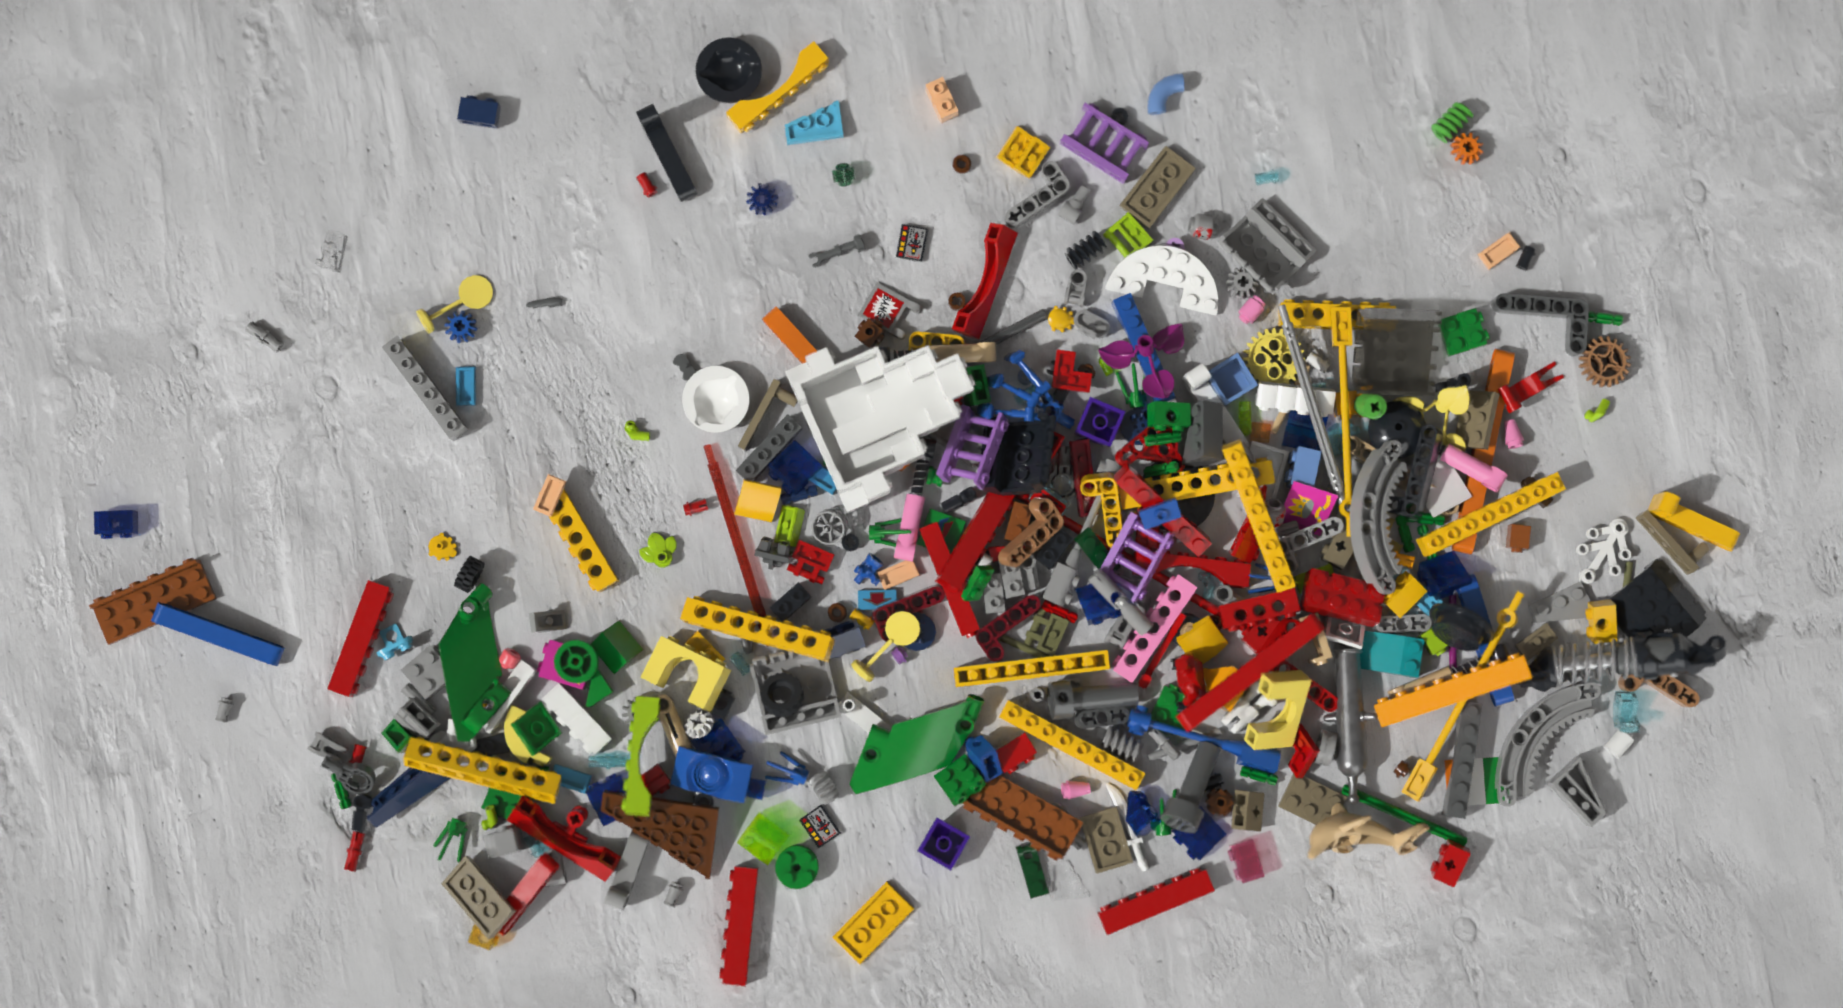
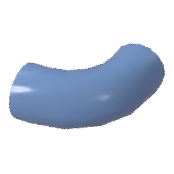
[1147,73,1184,115]

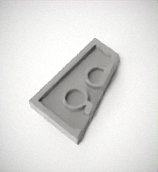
[1528,582,1590,623]

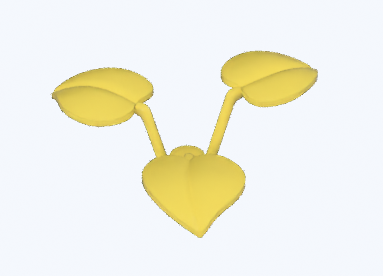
[1392,385,1470,452]

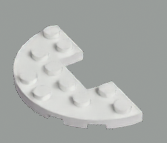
[1105,245,1218,316]

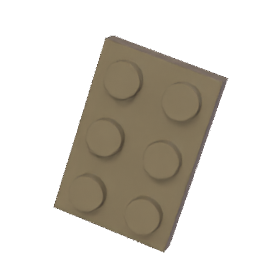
[1455,390,1500,450]
[1278,774,1347,825]
[1079,807,1133,874]

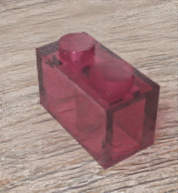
[1227,839,1265,884]

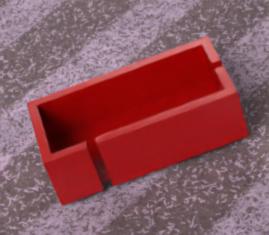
[1300,568,1386,627]

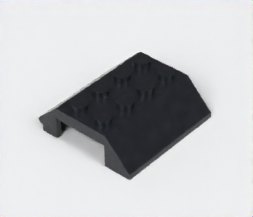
[977,412,1056,496]
[1606,559,1706,638]

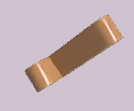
[998,497,1064,567]
[1618,675,1699,707]

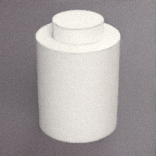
[1604,728,1634,759]

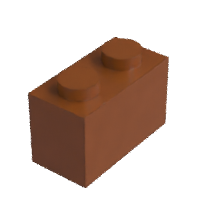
[1004,502,1031,542]

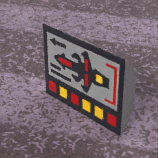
[896,224,928,262]
[799,805,841,849]

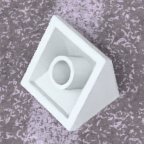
[1324,616,1365,649]

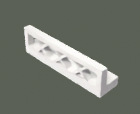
[483,660,537,734]

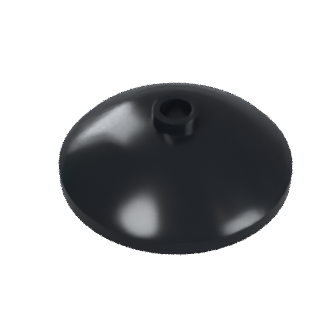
[1368,401,1426,459]

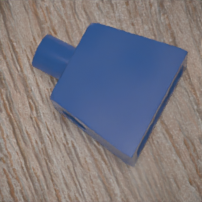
[965,735,1003,783]

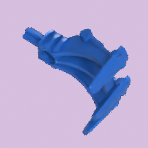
[977,350,1075,429]

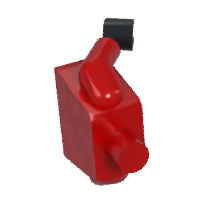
[1170,652,1206,713]

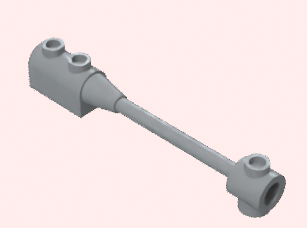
[1042,459,1122,607]

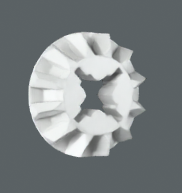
[683,709,714,738]

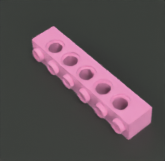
[1112,574,1198,683]

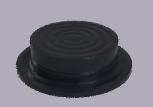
[695,37,762,103]
[1429,603,1494,651]

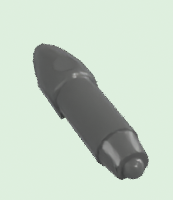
[526,297,562,308]
[739,619,753,654]

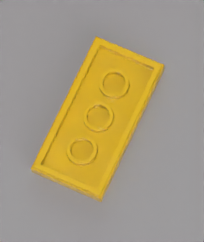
[833,881,914,964]

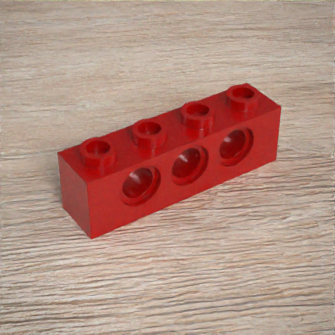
[1218,588,1300,632]

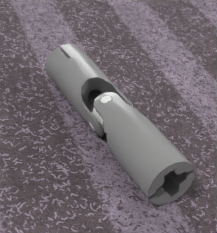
[1088,568,1154,636]

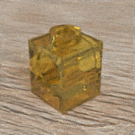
[467,924,500,950]

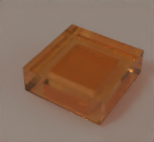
[1249,422,1271,443]

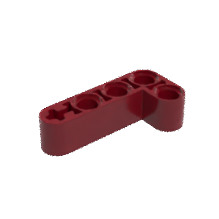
[872,585,945,642]
[976,595,1040,662]

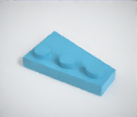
[785,100,844,145]

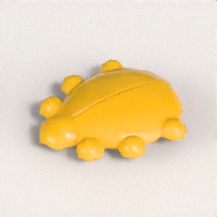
[1048,305,1074,332]
[428,533,457,561]

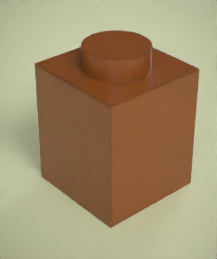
[1506,524,1531,553]

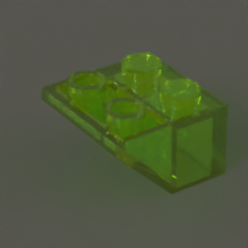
[737,812,791,866]

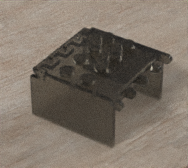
[1352,308,1442,396]

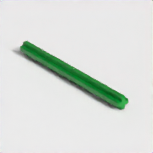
[1341,784,1468,846]

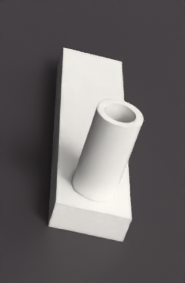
[839,692,892,733]

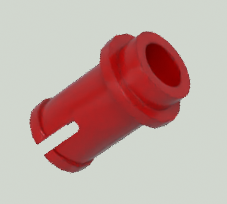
[636,172,657,198]
[683,498,708,517]
[349,744,367,763]

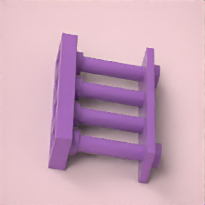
[1060,102,1149,184]
[936,405,1009,490]
[1096,511,1175,602]

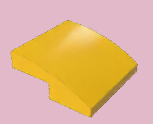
[996,126,1050,179]
[734,479,781,523]
[1176,616,1228,664]

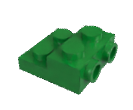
[1437,308,1489,357]
[1151,684,1196,737]
[934,754,986,807]
[481,772,529,819]

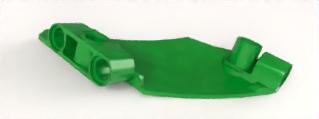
[438,583,512,742]
[849,694,985,795]

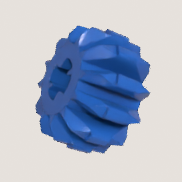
[444,311,478,343]

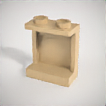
[1295,613,1332,666]

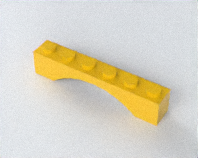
[726,41,829,133]

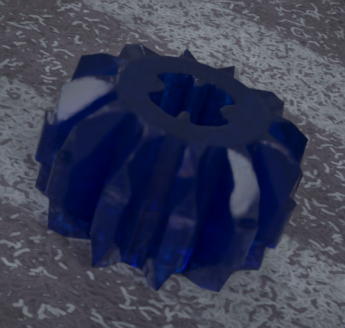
[746,183,778,216]

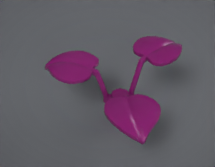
[1098,323,1185,399]

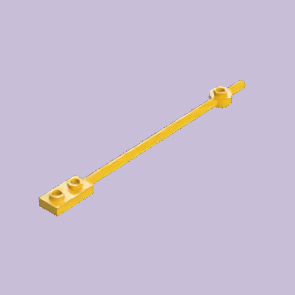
[1331,307,1353,537]
[1401,591,1525,802]

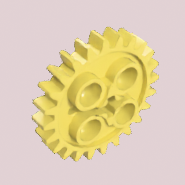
[1242,328,1305,384]

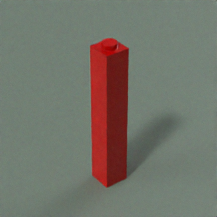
[919,522,980,638]

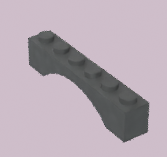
[1442,701,1482,819]

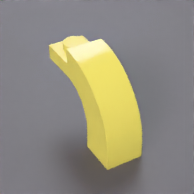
[504,705,553,767]

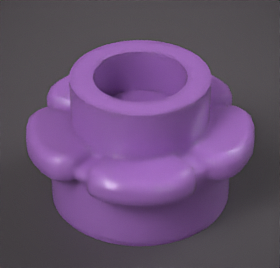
[891,647,908,665]

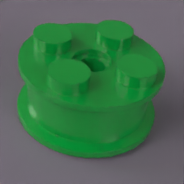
[554,640,599,683]
[775,845,819,889]

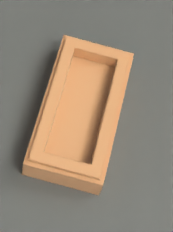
[1478,232,1520,270]
[533,474,567,517]
[877,560,920,590]

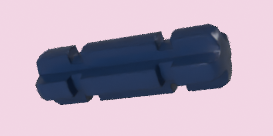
[781,485,818,505]

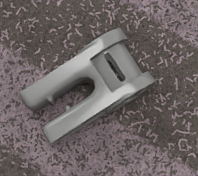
[1104,612,1133,651]
[307,731,348,763]

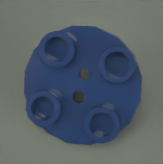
[1120,408,1156,445]
[904,612,936,651]

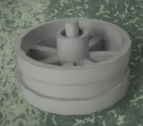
[811,508,848,545]
[1314,729,1337,766]

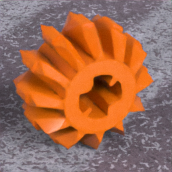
[1451,133,1483,165]

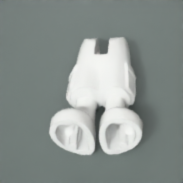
[1221,681,1278,735]

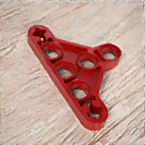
[1115,413,1185,474]

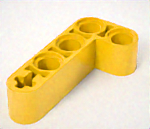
[1080,472,1123,548]

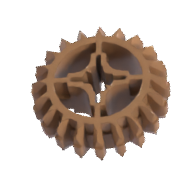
[1578,336,1631,388]

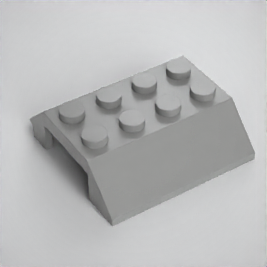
[1218,198,1317,295]
[750,643,841,735]

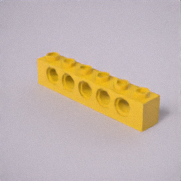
[1278,299,1396,331]
[539,489,619,593]

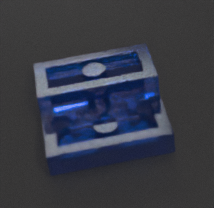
[1282,410,1328,451]

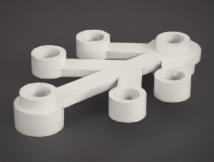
[1576,519,1632,584]

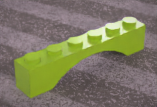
[622,696,661,817]

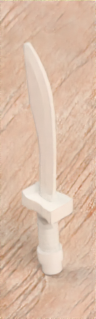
[1106,783,1149,872]

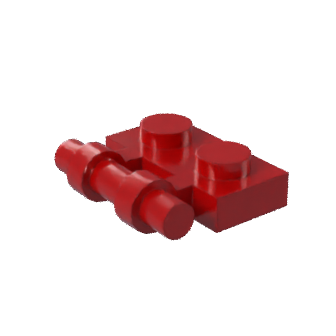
[787,540,835,585]

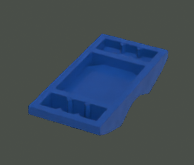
[670,746,753,803]

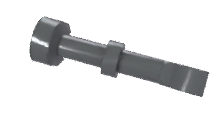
[808,234,866,268]

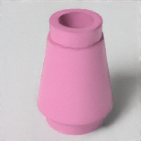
[1504,419,1524,449]
[1061,780,1090,800]

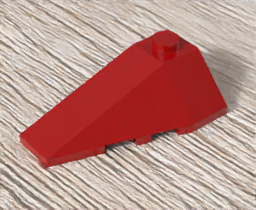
[1229,485,1267,564]

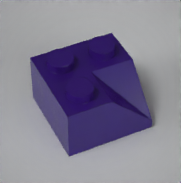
[1074,397,1126,447]
[917,817,970,871]

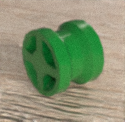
[926,466,942,487]

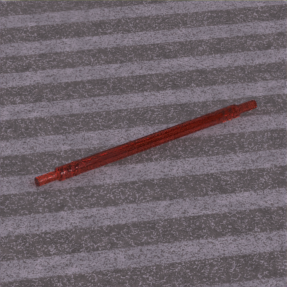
[703,444,769,647]

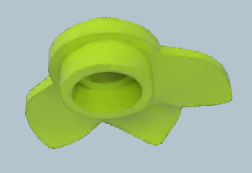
[639,532,677,568]

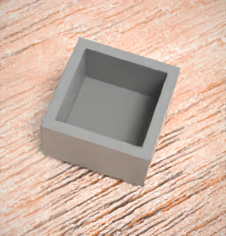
[401,645,445,700]

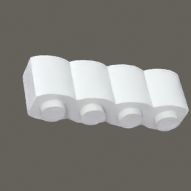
[1255,381,1336,417]
[542,683,613,755]

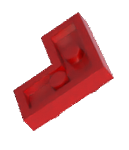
[1051,349,1092,393]
[1288,723,1320,778]

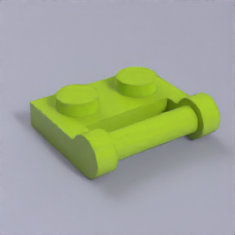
[1103,212,1153,257]

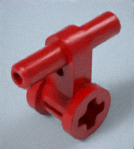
[553,805,589,843]

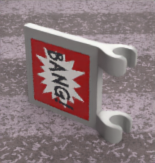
[858,282,921,340]

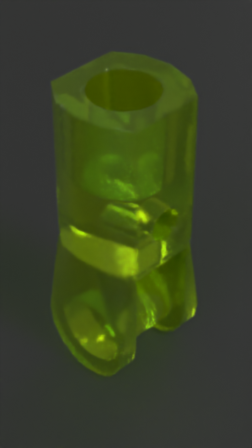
[1238,401,1252,437]

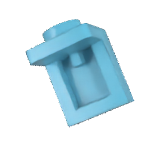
[1415,586,1444,616]

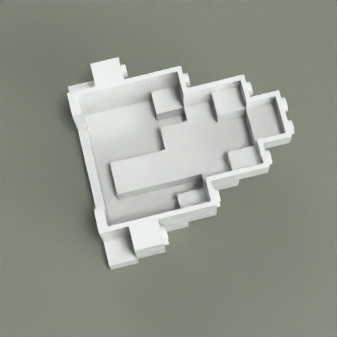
[785,345,975,514]

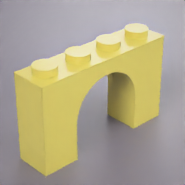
[640,635,731,712]
[1244,670,1311,750]

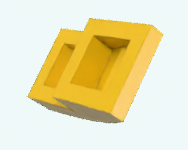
[684,630,725,662]

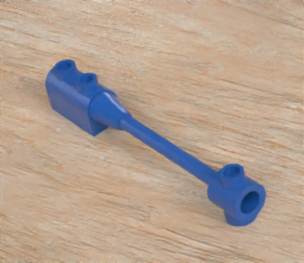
[1127,705,1281,774]

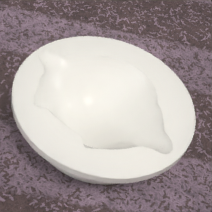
[682,366,750,433]

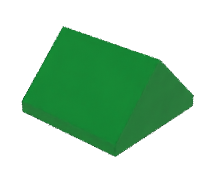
[590,621,644,675]

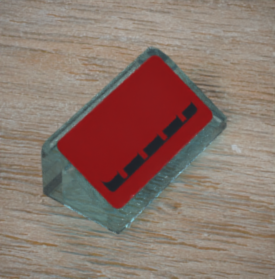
[1028,486,1071,516]

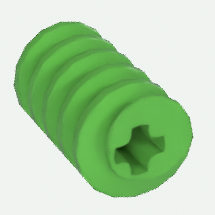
[1431,102,1474,143]
[1354,393,1387,419]

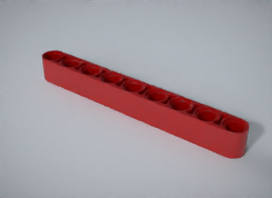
[1176,613,1325,732]

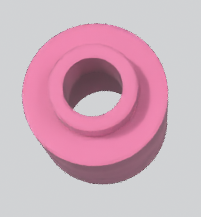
[1238,295,1266,324]

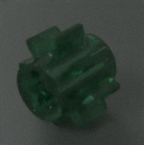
[832,163,856,187]

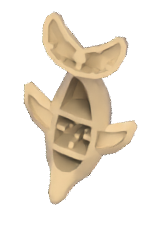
[1308,803,1430,859]

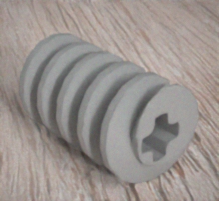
[1100,726,1144,763]

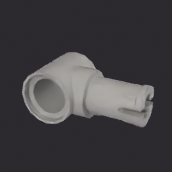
[1058,186,1090,225]

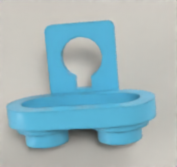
[377,624,413,661]

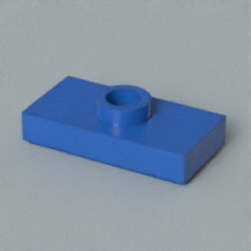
[1138,498,1182,530]

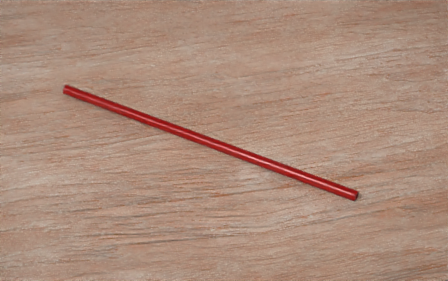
[1015,494,1246,631]

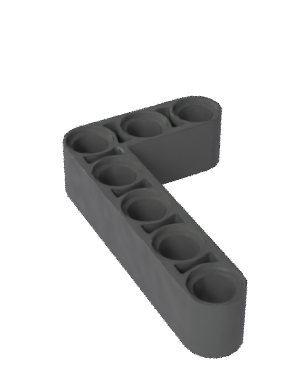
[1491,293,1589,356]

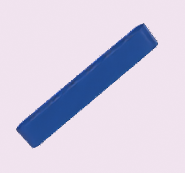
[1455,574,1514,707]
[151,602,285,666]

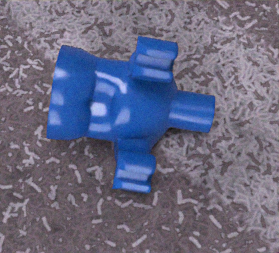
[854,553,884,586]

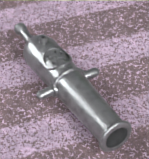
[1323,649,1378,805]

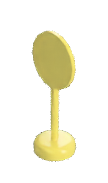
[416,275,493,334]
[851,611,920,682]

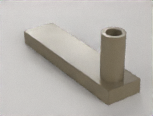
[738,379,798,451]
[1635,510,1709,575]

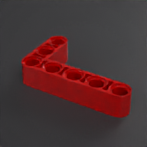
[1258,618,1338,712]

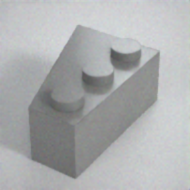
[1547,757,1606,827]
[483,824,526,859]

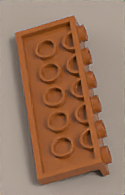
[89,558,217,645]
[963,775,1084,861]

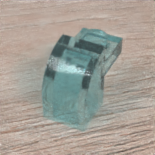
[1326,423,1360,456]
[1613,691,1640,733]

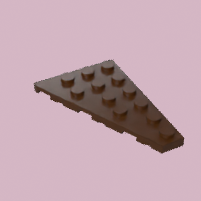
[601,790,720,880]

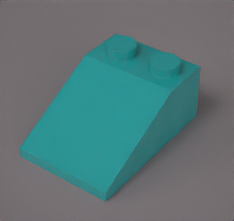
[1360,631,1424,678]

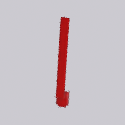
[1137,612,1186,689]

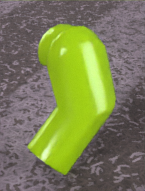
[1584,399,1610,422]
[624,420,650,441]
[481,805,498,831]

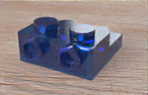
[768,440,822,496]
[1417,551,1472,601]
[1075,584,1122,626]
[690,718,746,761]
[586,773,627,827]
[1172,805,1226,861]

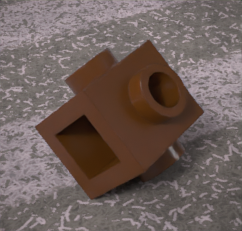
[854,318,885,349]
[1205,788,1234,816]

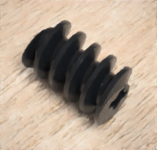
[1065,231,1107,270]

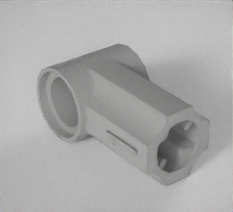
[1019,554,1040,591]
[1213,585,1245,618]

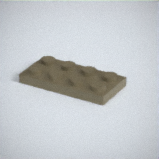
[1119,145,1196,229]
[441,856,516,939]

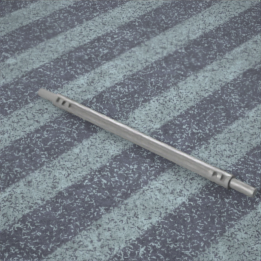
[1278,304,1348,508]

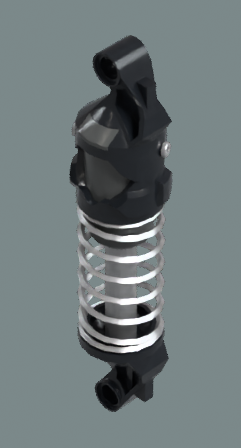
[1515,629,1726,692]

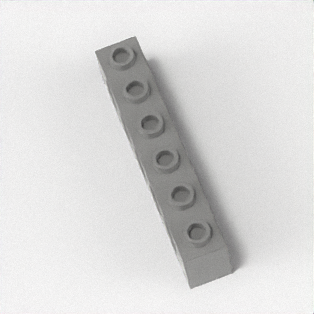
[382,336,469,441]

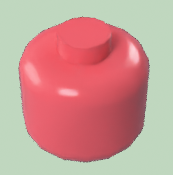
[499,648,521,669]

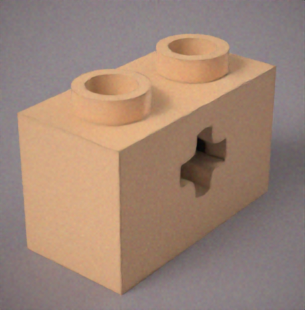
[925,77,959,123]

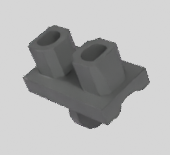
[754,536,793,570]

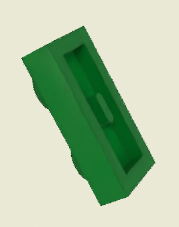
[961,565,994,601]

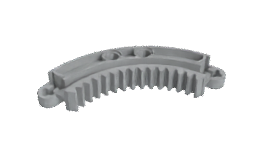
[1350,440,1408,594]
[1495,682,1601,807]

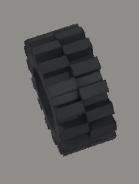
[454,556,485,593]

